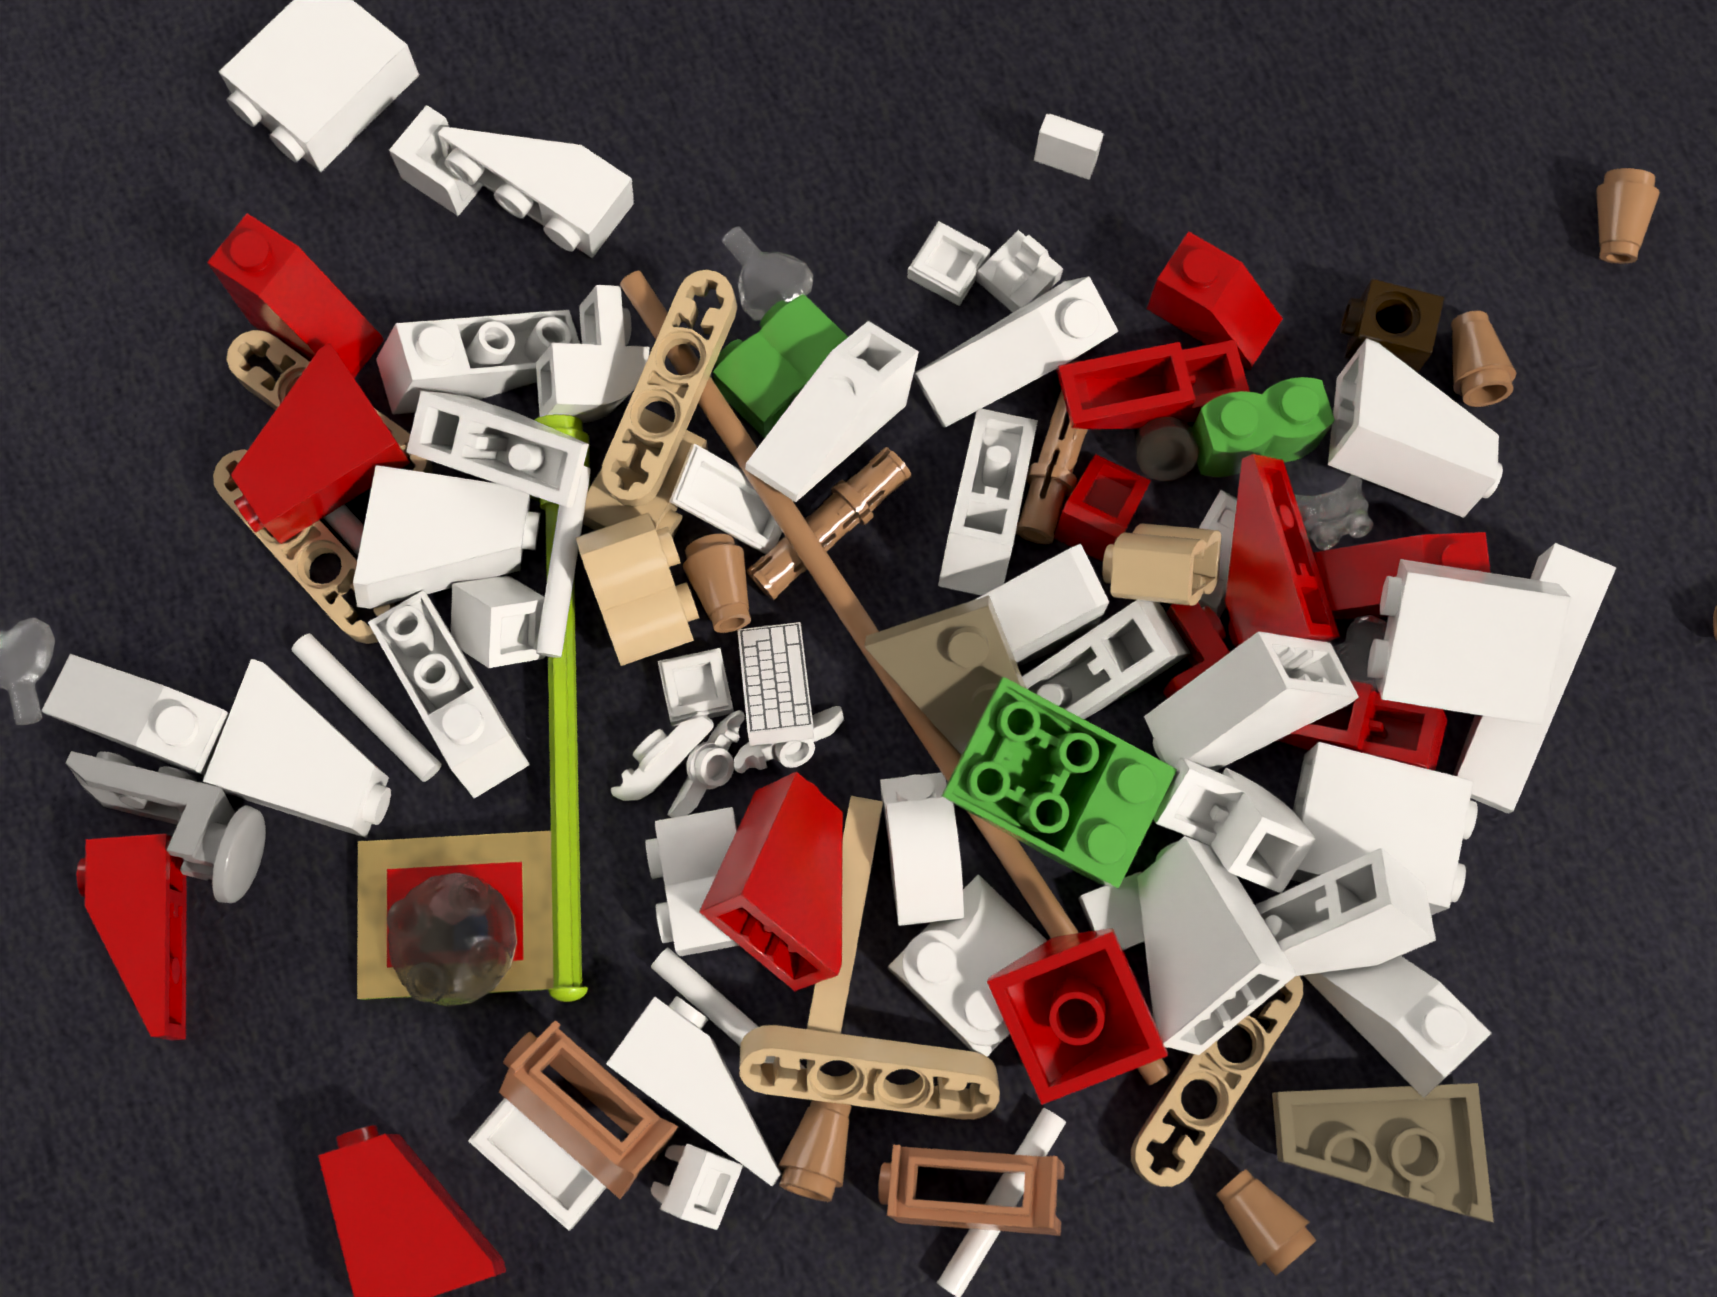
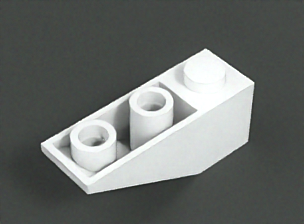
[438,127,634,258]
[376,310,580,414]
[745,321,919,502]
[368,590,530,798]

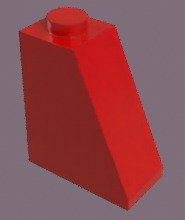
[207,213,384,378]
[230,343,410,544]
[699,772,843,991]
[318,1125,507,1297]

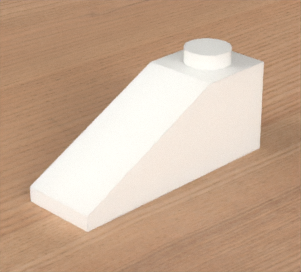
[913,276,1118,427]
[406,391,589,507]
[938,409,1038,596]
[1022,600,1192,719]
[41,654,229,778]
[1255,848,1436,976]
[1304,955,1491,1098]
[606,996,782,1186]

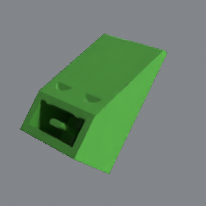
[941,677,1177,888]

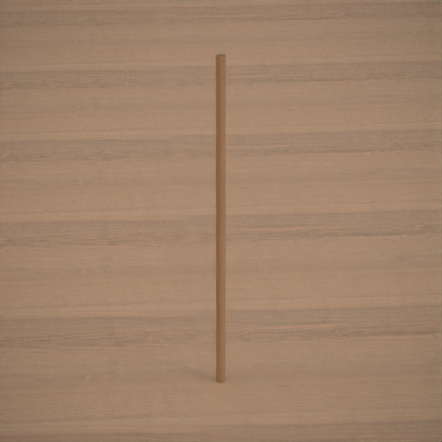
[620,271,1170,1086]

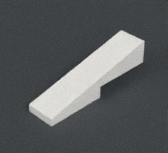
[1453,543,1616,814]

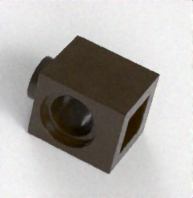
[1340,279,1444,373]

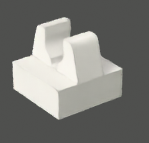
[976,230,1063,312]
[651,1143,743,1230]

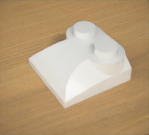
[888,874,1047,1057]

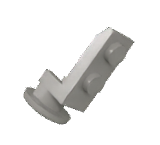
[66,751,266,903]

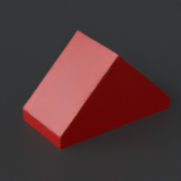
[1054,454,1151,562]

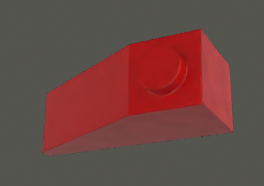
[1225,454,1340,648]
[1313,532,1491,619]
[77,834,187,1040]

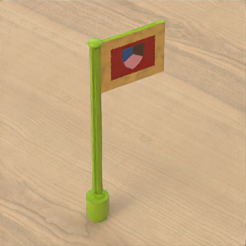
[357,415,590,1002]

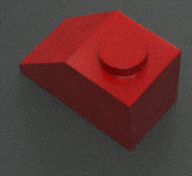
[1146,231,1283,370]

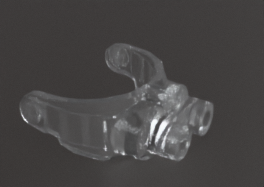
[1294,474,1373,550]

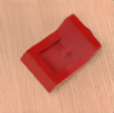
[1163,603,1230,699]

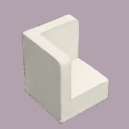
[389,105,483,216]
[451,576,545,668]

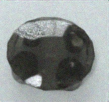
[387,873,517,1007]

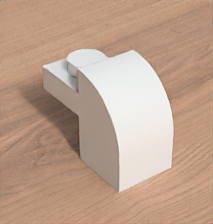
[536,285,649,423]
[1153,757,1316,893]
[880,773,964,926]

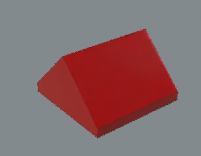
[987,928,1168,1105]

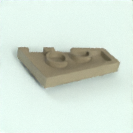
[864,595,1027,755]
[1272,1083,1494,1222]

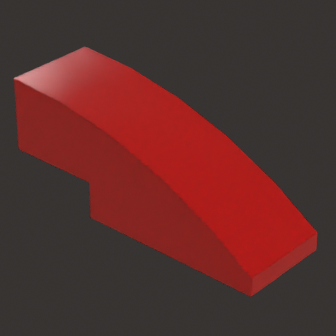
[1057,340,1250,429]
[1278,681,1447,771]

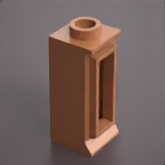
[499,1020,677,1199]
[879,1145,1064,1236]

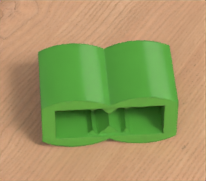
[713,294,848,438]
[1189,377,1335,477]

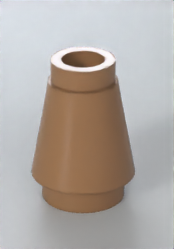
[1596,168,1660,264]
[1451,311,1516,407]
[683,534,751,633]
[778,1100,851,1202]
[1216,1169,1317,1276]

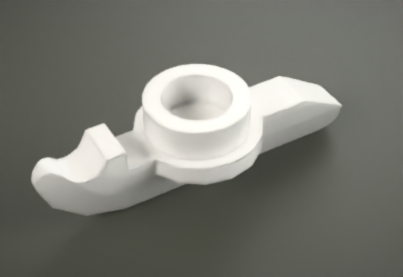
[734,706,844,773]
[667,710,745,818]
[611,716,713,801]

